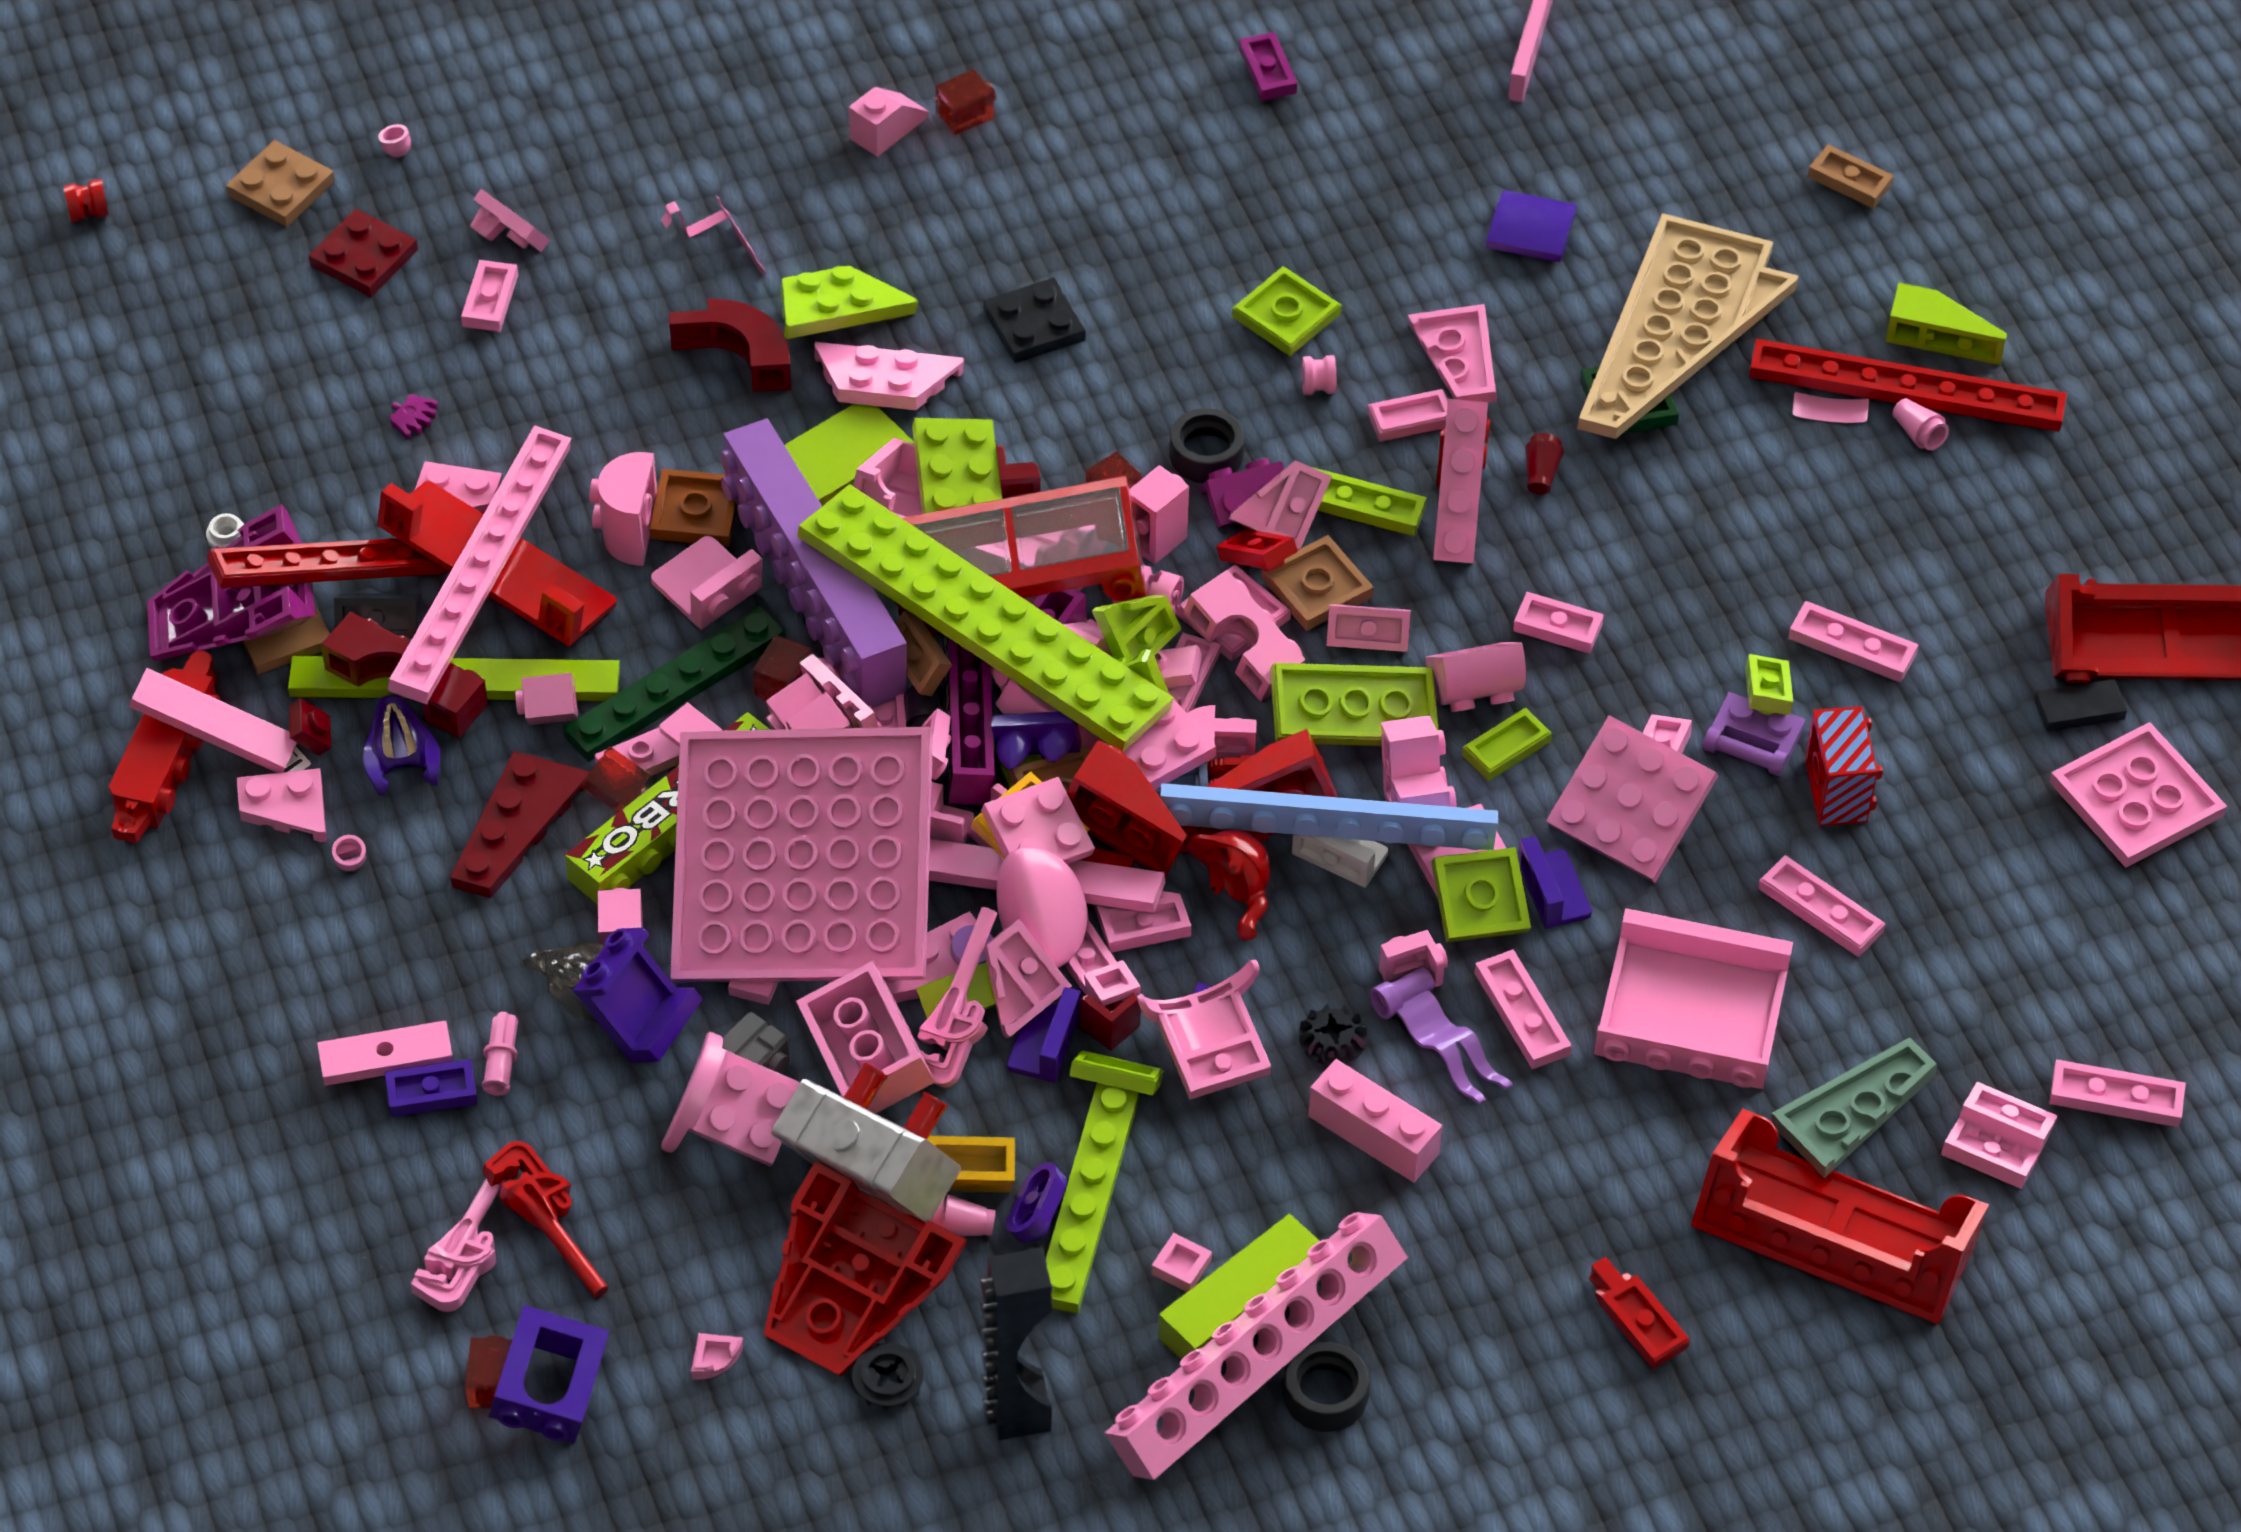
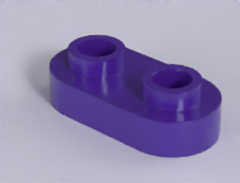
[1006,1163,1067,1243]

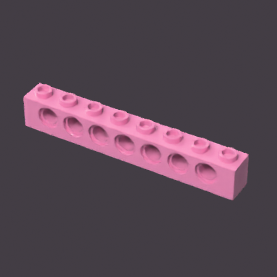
[1105,1212,1408,1480]

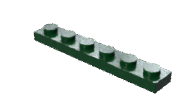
[563,606,785,762]

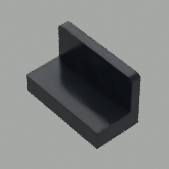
[334,593,421,639]

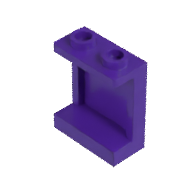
[573,927,703,1063]

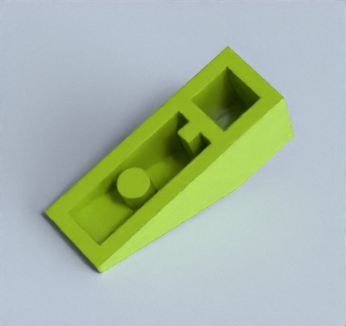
[1886,283,2007,365]

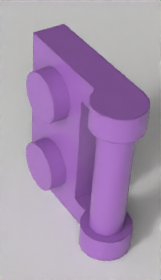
[1702,692,1806,777]

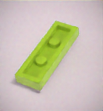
[1313,467,1427,536]

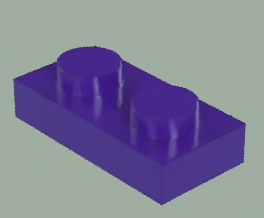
[385,1059,478,1117]

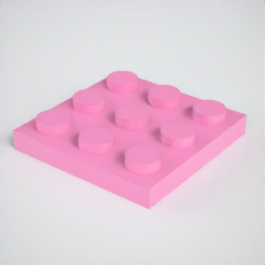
[1546,715,1718,883]
[2049,722,2227,868]

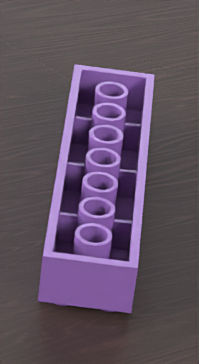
[720,418,907,708]

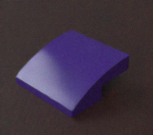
[1485,190,1577,263]

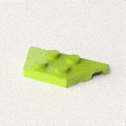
[780,266,918,339]

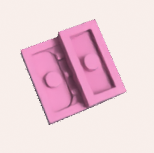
[1941,1082,2057,1189]

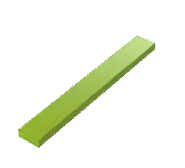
[288,656,620,701]

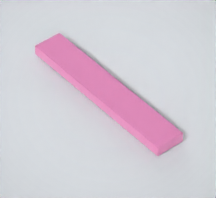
[929,839,1166,913]

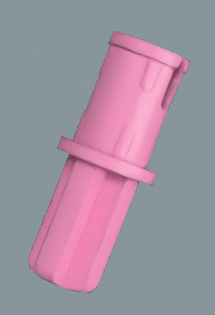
[482,1012,518,1096]

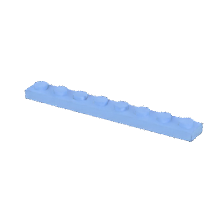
[1160,783,1498,850]

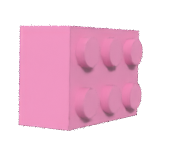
[796,960,935,1114]

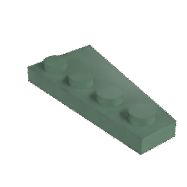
[1771,1037,1937,1178]

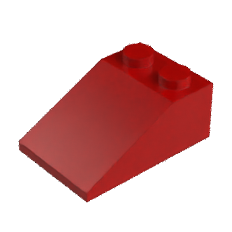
[1067,740,1187,879]

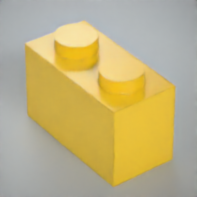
[927,1136,1015,1193]

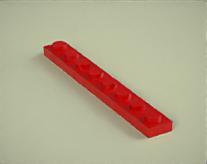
[1749,339,2067,432]

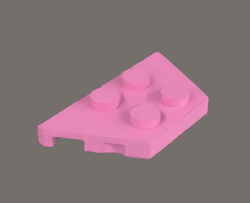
[814,342,964,410]

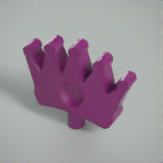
[390,394,438,439]

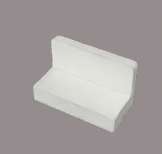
[1292,834,1388,888]

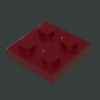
[308,209,418,297]

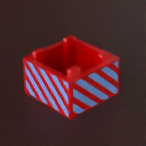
[1804,706,1883,826]

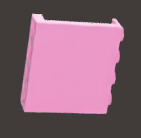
[1594,908,1793,1089]

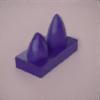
[991,712,1082,771]

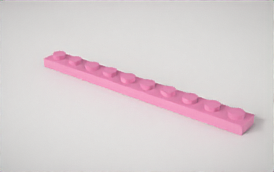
[388,425,572,704]

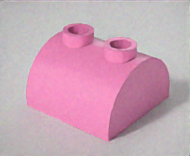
[589,452,657,566]
[1425,642,1526,712]

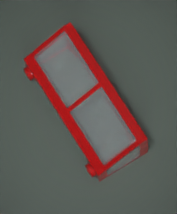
[897,476,1147,636]

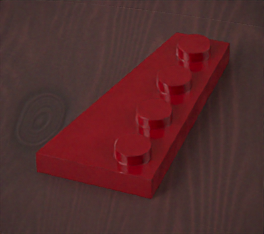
[450,751,592,898]

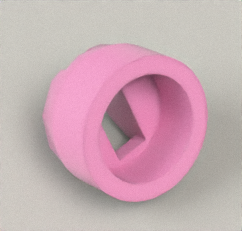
[379,125,411,158]
[332,835,366,872]

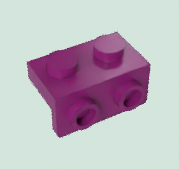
[1200,458,1284,529]

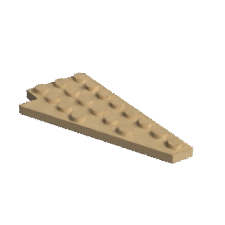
[1577,213,1798,439]

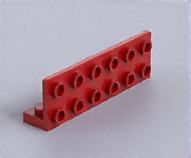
[377,480,617,646]

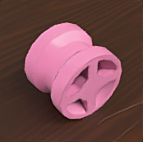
[1302,355,1337,395]

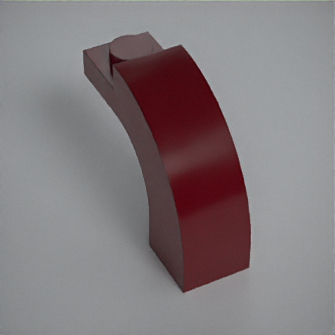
[669,299,792,392]

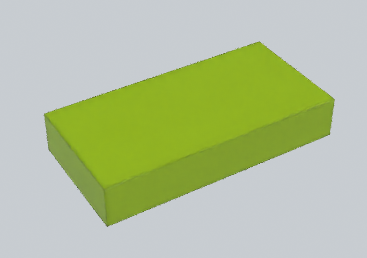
[1462,707,1552,782]
[1069,1050,1164,1095]

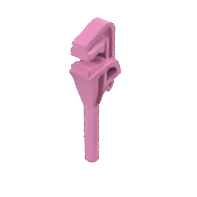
[917,907,997,1088]
[411,1178,506,1312]

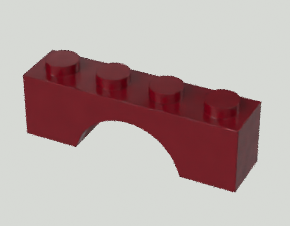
[321,612,488,738]

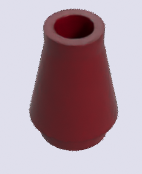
[1525,433,1564,495]

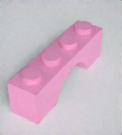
[1433,399,1488,563]

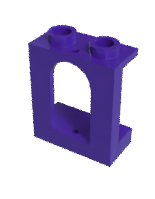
[488,1305,610,1443]

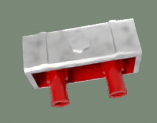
[771,1062,961,1222]

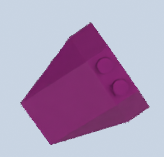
[147,504,315,661]

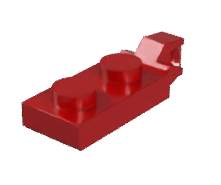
[1589,1257,1690,1369]

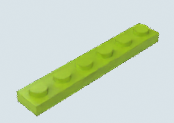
[1046,1083,1140,1314]

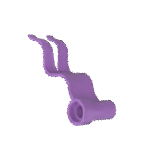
[1369,967,1513,1105]

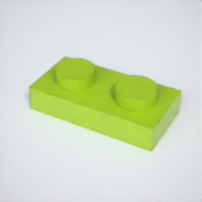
[1745,654,1793,716]

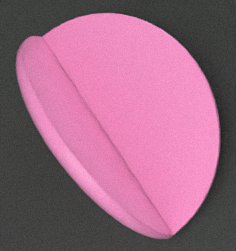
[996,848,1087,968]

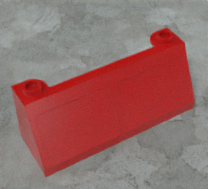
[2045,574,2241,685]
[1691,1109,1989,1325]

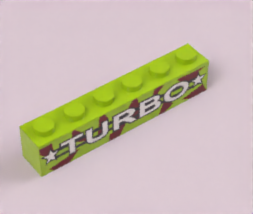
[565,712,770,905]

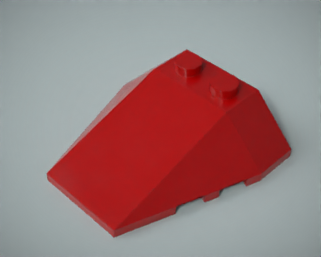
[763,1161,967,1377]

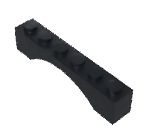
[980,1248,1052,1441]

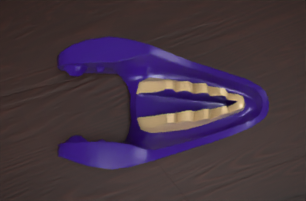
[363,695,440,796]

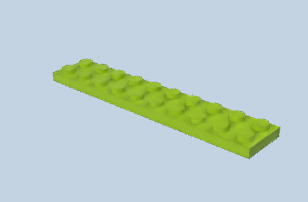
[797,484,1174,752]

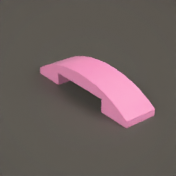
[1064,908,1141,1006]

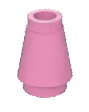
[1892,398,1949,450]
[930,1194,995,1236]

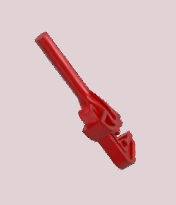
[482,1141,609,1298]

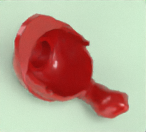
[1187,830,1270,941]

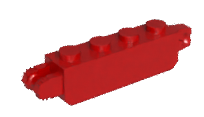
[108,650,220,844]

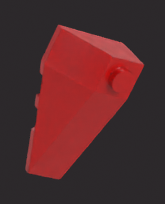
[1179,729,1338,853]

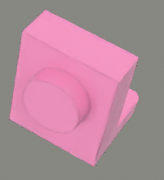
[1379,929,1448,987]

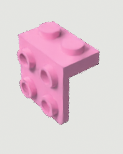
[651,536,763,630]

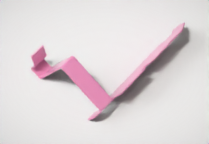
[661,196,766,276]

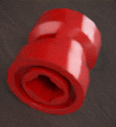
[63,179,109,223]

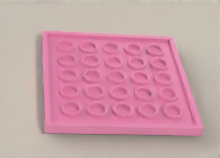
[670,727,933,983]

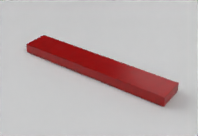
[207,538,446,588]

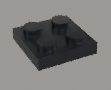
[983,277,1086,364]

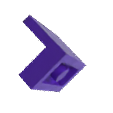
[1518,835,1592,929]
[1007,987,1081,1083]

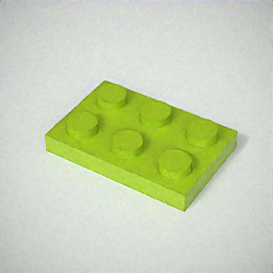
[912,418,1002,514]

